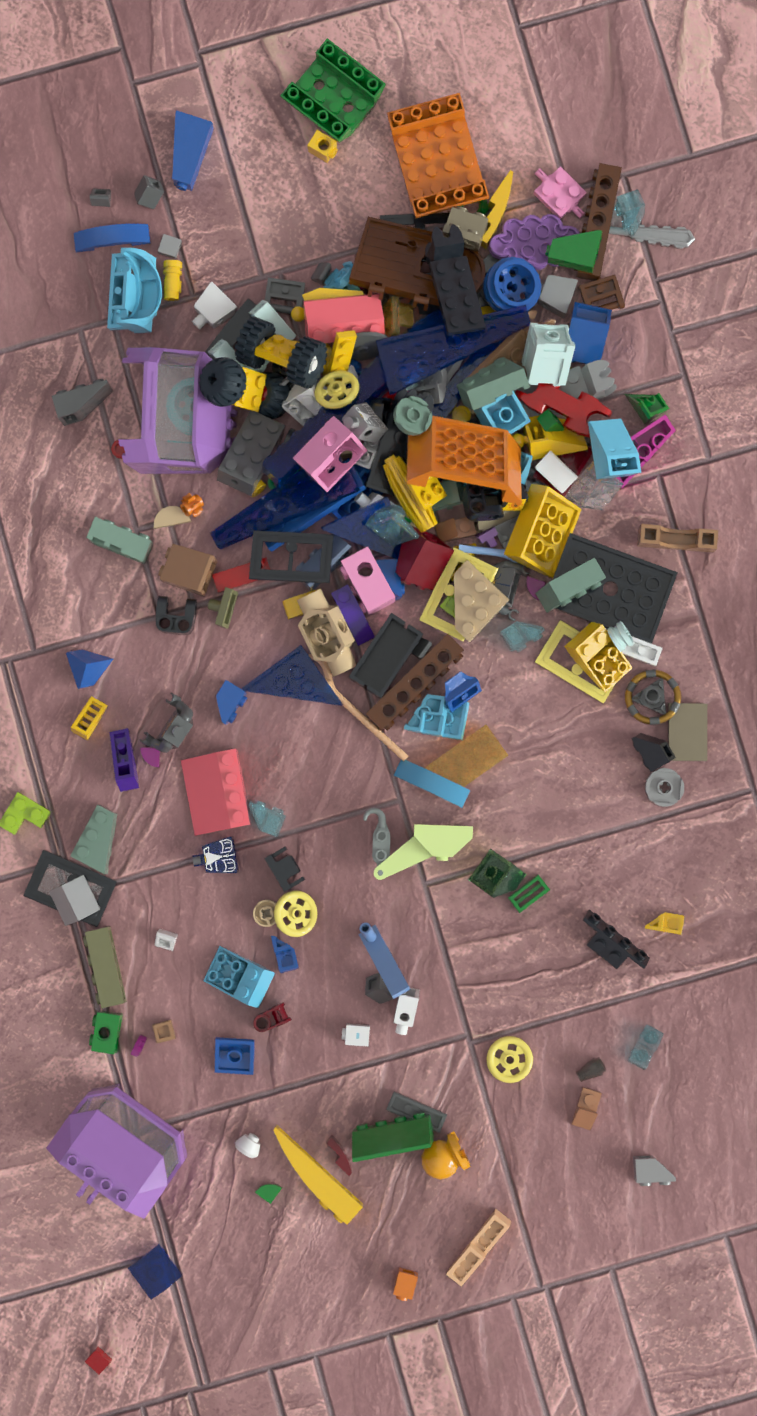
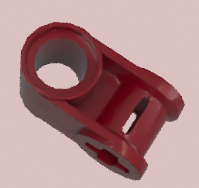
[253,1002,292,1032]

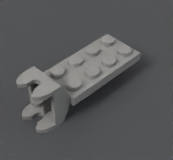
[514,360,617,428]

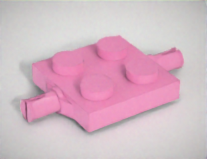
[533,166,587,219]

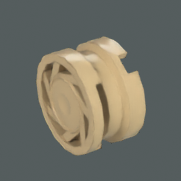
[253,900,276,927]

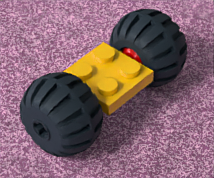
[199,357,291,419]

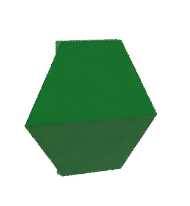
[624,393,670,425]

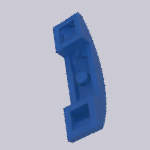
[74,224,151,253]

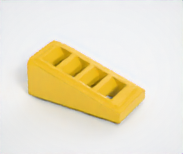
[71,696,108,740]

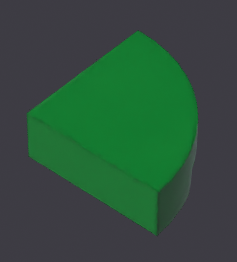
[255,1184,282,1204]

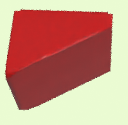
[85,1346,112,1375]

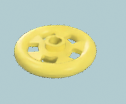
[314,371,359,409]
[274,890,317,937]
[486,1036,533,1083]

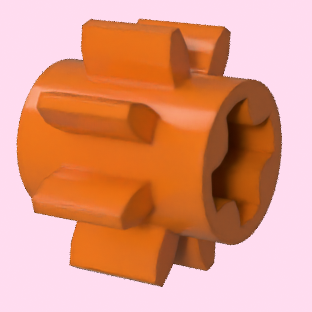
[180,493,204,518]

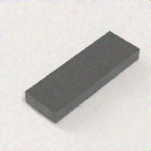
[386,1091,447,1133]

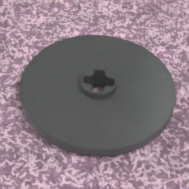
[351,332,390,361]

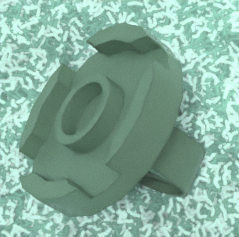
[393,396,432,436]

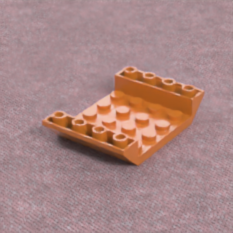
[387,93,489,218]
[406,416,522,505]

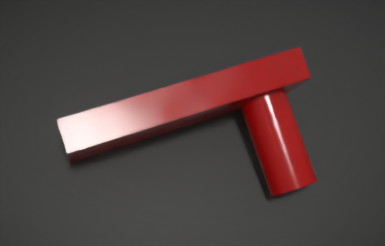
[212,557,271,593]

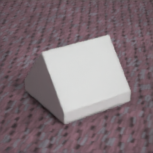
[155,929,178,951]

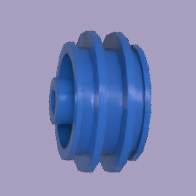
[483,257,542,317]

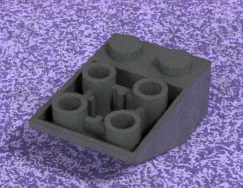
[52,379,113,426]

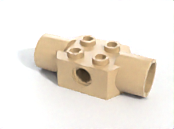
[297,589,357,676]

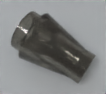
[576,1057,607,1082]

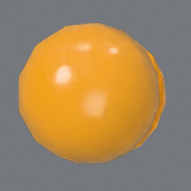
[421,1131,471,1180]

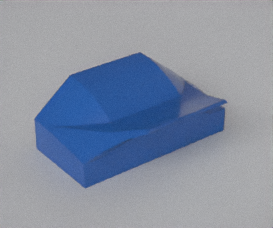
[444,671,482,713]

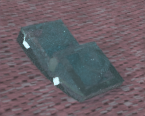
[627,1025,664,1070]

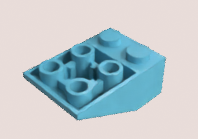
[588,419,641,479]
[203,946,275,1008]

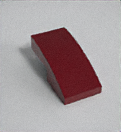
[326,1135,352,1176]

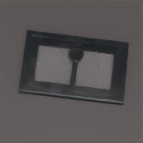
[23,850,117,927]

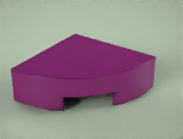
[526,576,546,601]
[141,747,160,768]
[131,1035,147,1057]

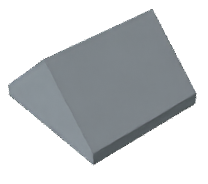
[49,875,100,926]

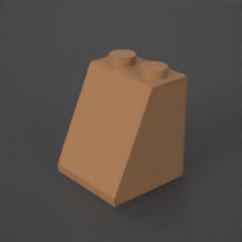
[158,544,217,597]

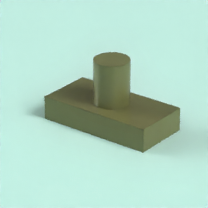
[208,587,238,629]

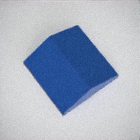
[215,1037,255,1075]

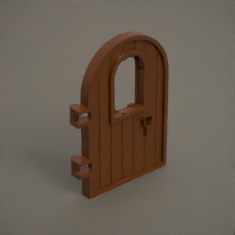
[349,216,485,311]

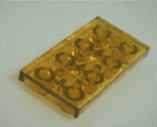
[425,724,509,787]

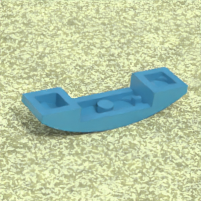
[393,760,470,808]

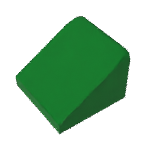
[537,410,565,432]

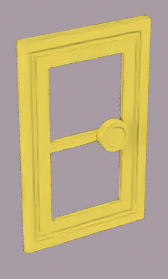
[420,547,498,642]
[535,620,629,704]

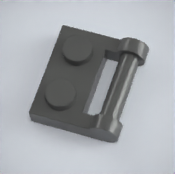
[265,277,306,314]

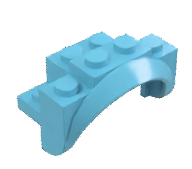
[107,248,162,333]

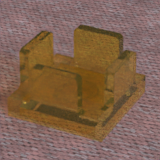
[382,296,413,347]

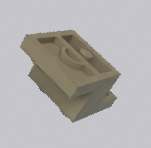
[442,206,488,252]

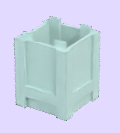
[521,323,575,386]

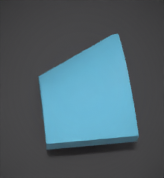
[404,694,470,740]

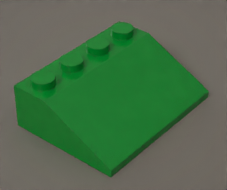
[352,1112,435,1162]

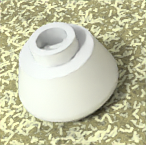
[235,1133,261,1158]

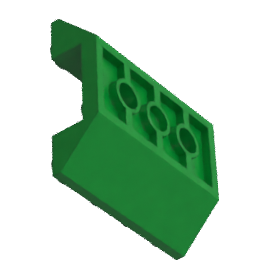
[280,38,386,142]

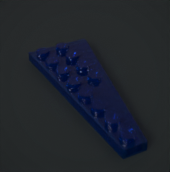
[376,305,531,395]

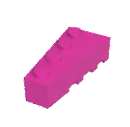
[611,414,676,490]

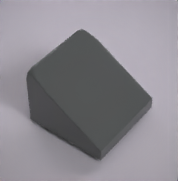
[311,262,332,285]
[412,638,432,660]

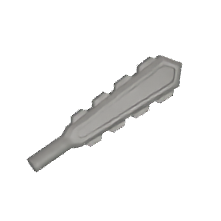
[609,224,695,249]

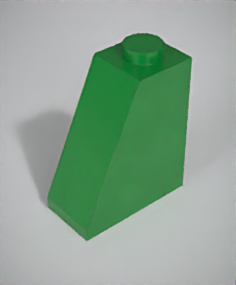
[545,230,602,273]

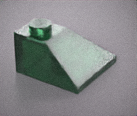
[468,849,527,898]

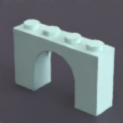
[208,300,296,373]

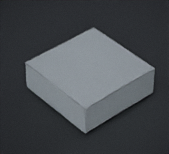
[158,234,182,259]

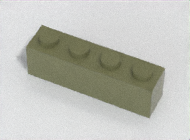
[83,926,127,1009]

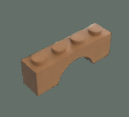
[637,524,718,553]

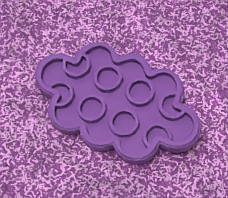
[489,214,580,270]

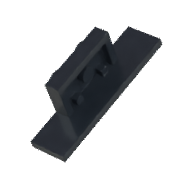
[583,910,650,969]

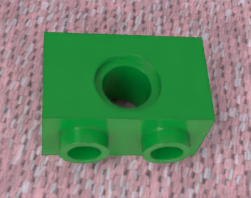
[89,1011,123,1054]

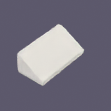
[535,451,578,493]

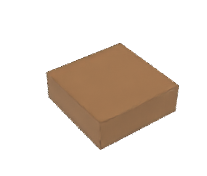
[152,1019,176,1043]

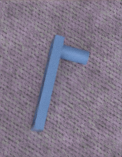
[359,923,411,999]

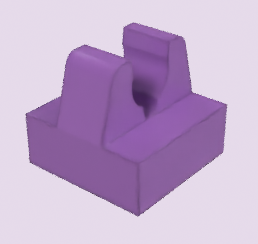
[475,527,498,548]

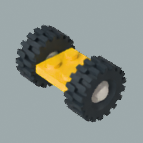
[235,317,327,389]

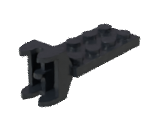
[425,224,486,336]
[365,388,434,497]

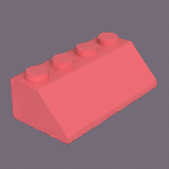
[303,293,385,343]

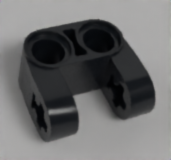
[462,483,504,521]
[156,596,197,635]

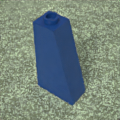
[172,110,214,191]

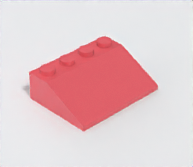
[181,748,252,836]

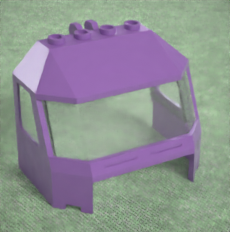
[118,347,237,474]
[46,1084,187,1218]

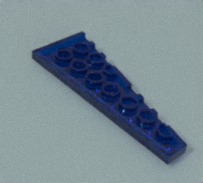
[210,455,360,550]

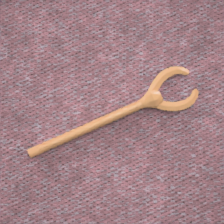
[293,654,409,762]

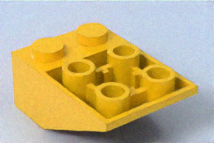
[564,622,632,693]

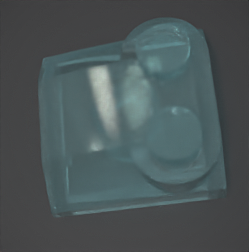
[366,505,419,547]

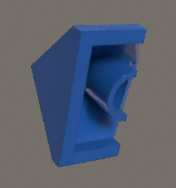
[66,649,113,689]

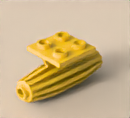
[383,455,447,533]

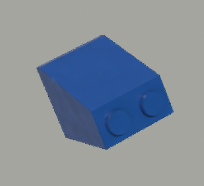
[569,302,612,365]

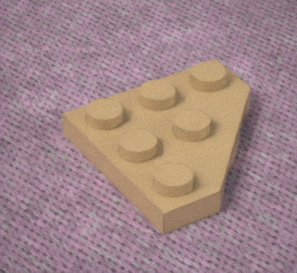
[454,560,509,642]

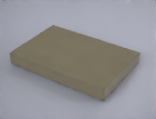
[668,703,707,761]

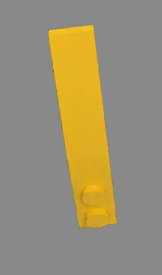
[273,1125,363,1225]

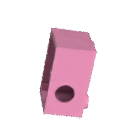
[293,416,368,492]
[339,547,395,616]

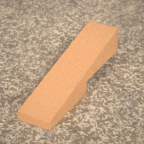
[446,1209,511,1286]

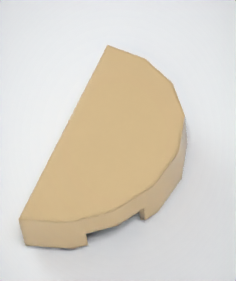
[154,506,192,529]

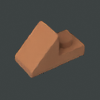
[435,517,476,542]
[572,1087,602,1130]

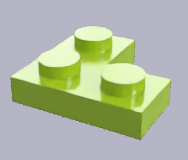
[0,792,52,835]

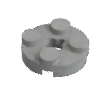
[645,768,684,807]

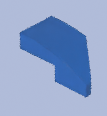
[271,936,299,973]

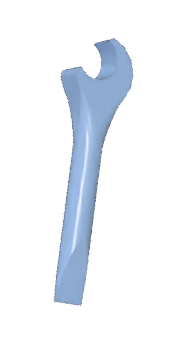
[458,544,520,564]

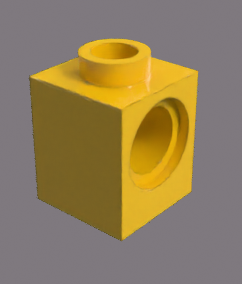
[307,130,338,163]

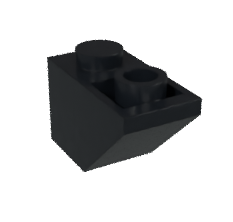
[632,733,676,772]

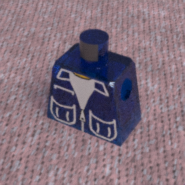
[192,836,239,873]

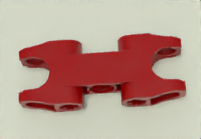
[515,383,612,438]

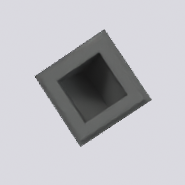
[90,188,111,207]

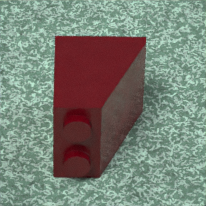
[395,524,454,590]

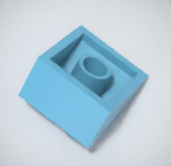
[474,391,531,434]

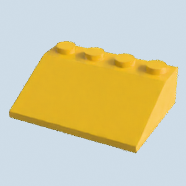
[504,484,582,579]

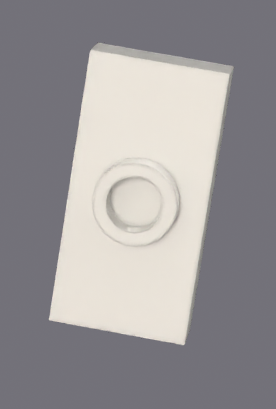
[622,636,663,666]

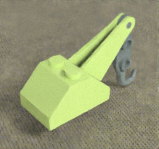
[363,808,473,880]

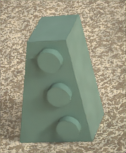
[457,357,530,410]

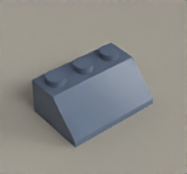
[295,534,352,591]

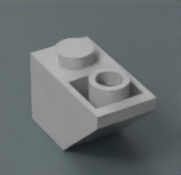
[633,1155,676,1186]

